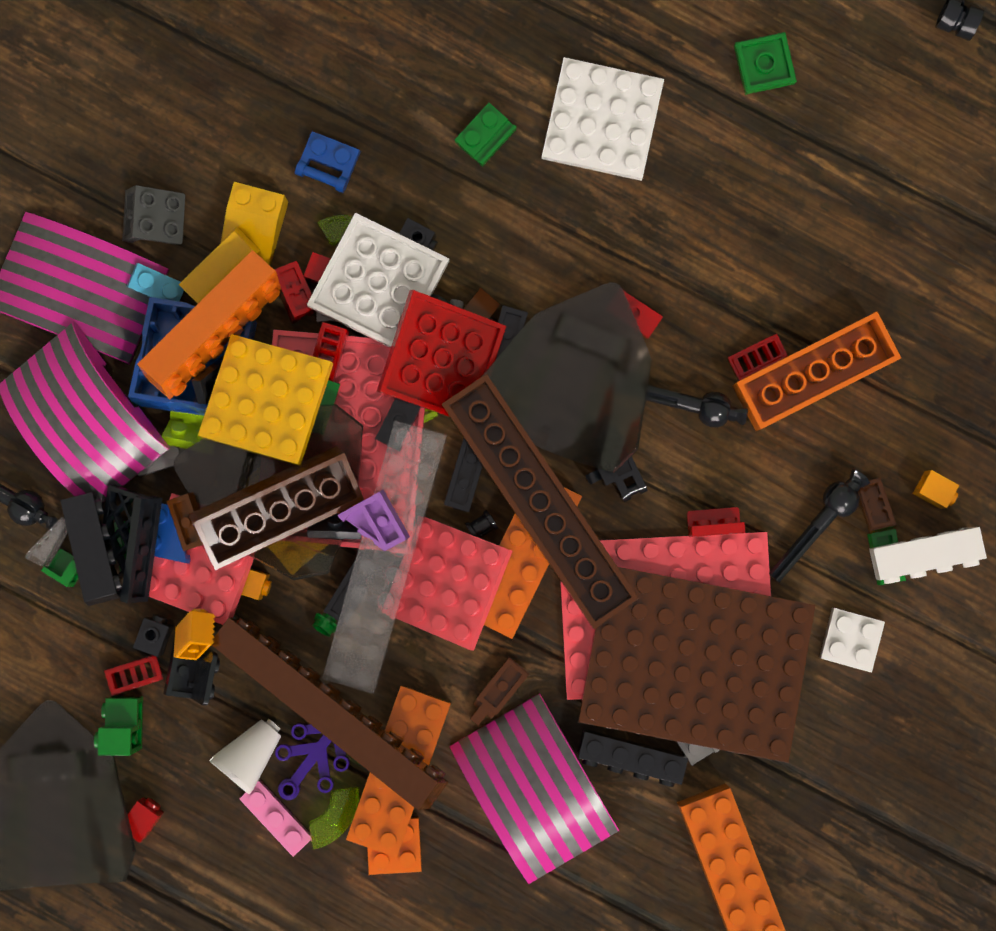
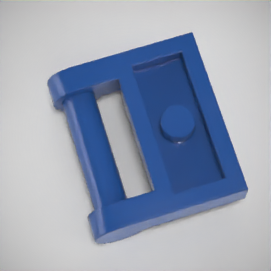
[295,131,361,193]

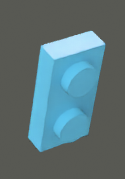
[126,263,184,301]

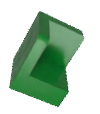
[41,549,79,587]

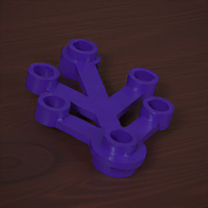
[275,723,350,800]

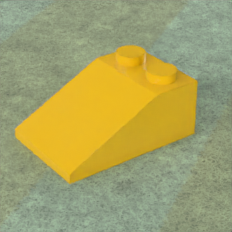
[221,182,288,266]

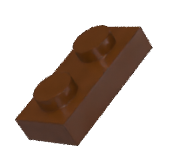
[167,492,202,551]

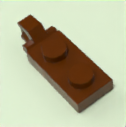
[470,657,529,726]

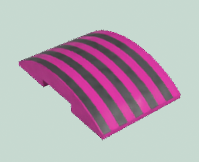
[0,212,169,365]
[0,322,170,503]
[449,693,619,884]

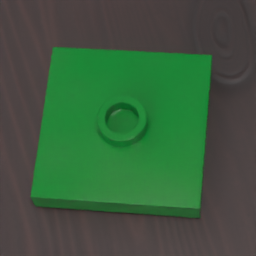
[734,32,797,95]

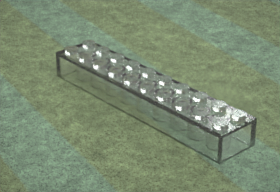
[322,420,448,694]

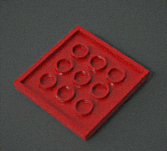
[377,290,506,417]

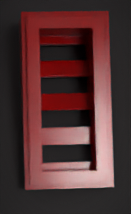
[313,322,349,382]
[727,334,788,381]
[104,655,163,696]

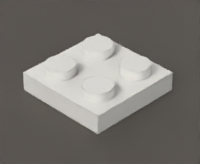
[819,608,885,673]

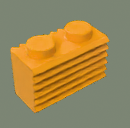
[174,609,216,660]

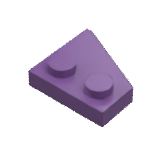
[338,490,410,551]

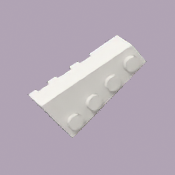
[869,527,987,584]

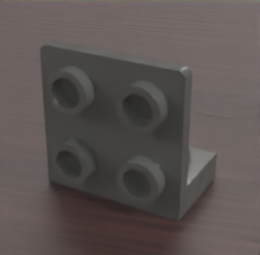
[122,185,185,245]

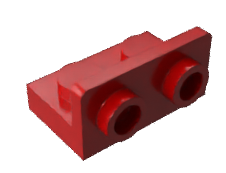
[687,507,745,537]

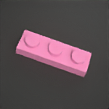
[240,780,313,857]

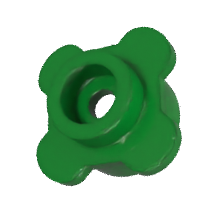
[312,613,338,637]

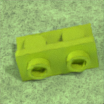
[162,411,218,455]

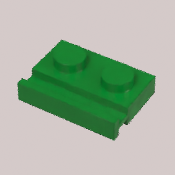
[454,103,517,167]

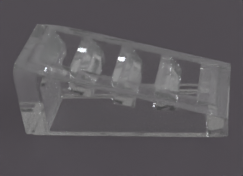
[24,517,68,566]

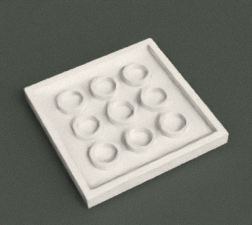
[541,57,664,181]
[307,213,449,348]

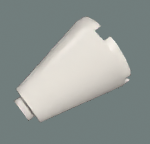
[209,719,281,794]

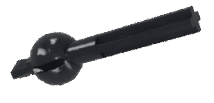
[613,378,748,428]
[769,468,870,583]
[0,484,57,529]

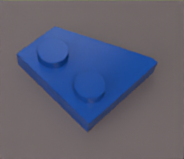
[154,504,191,564]

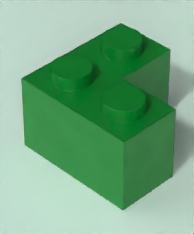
[94,696,143,756]

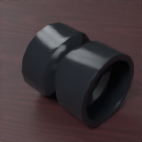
[935,0,984,41]

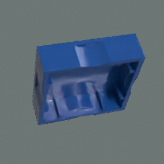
[128,297,257,416]

